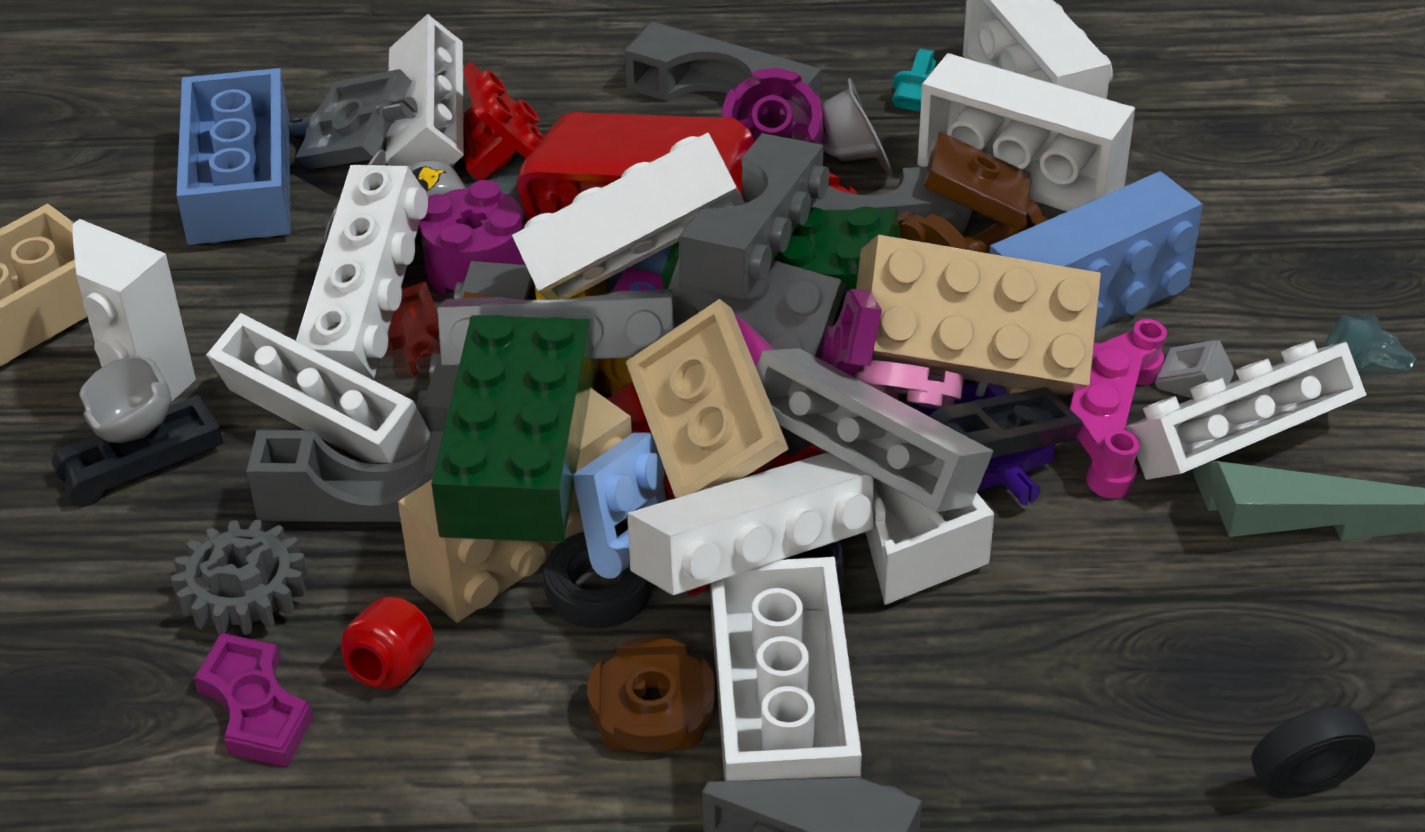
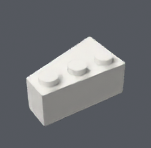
[866,477,994,605]

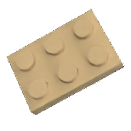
[625,299,789,498]

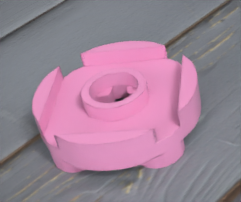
[855,360,964,409]

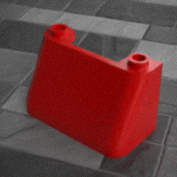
[516,112,754,221]

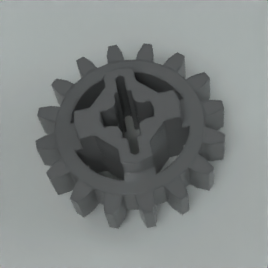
[171,520,308,635]

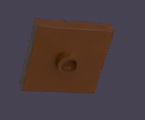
[923,131,1031,229]

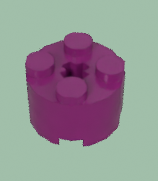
[722,68,824,145]
[419,180,526,296]

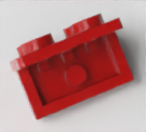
[463,62,544,181]

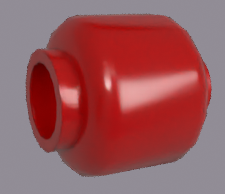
[340,596,435,690]

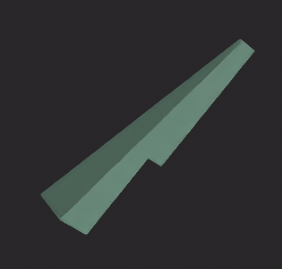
[1193,461,1425,540]

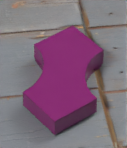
[820,289,882,377]
[194,633,313,767]

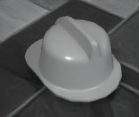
[821,78,893,177]

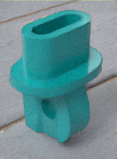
[892,48,937,112]

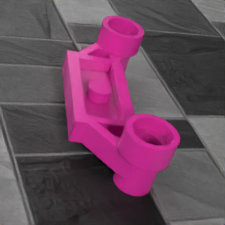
[1069,319,1167,499]

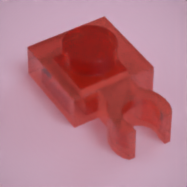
[387,281,440,375]

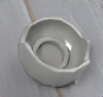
[79,355,171,443]

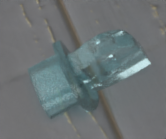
[1325,313,1416,372]

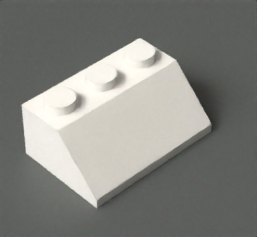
[72,219,196,402]

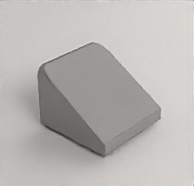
[1155,340,1234,398]

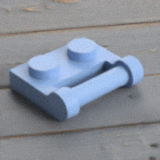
[573,432,667,579]

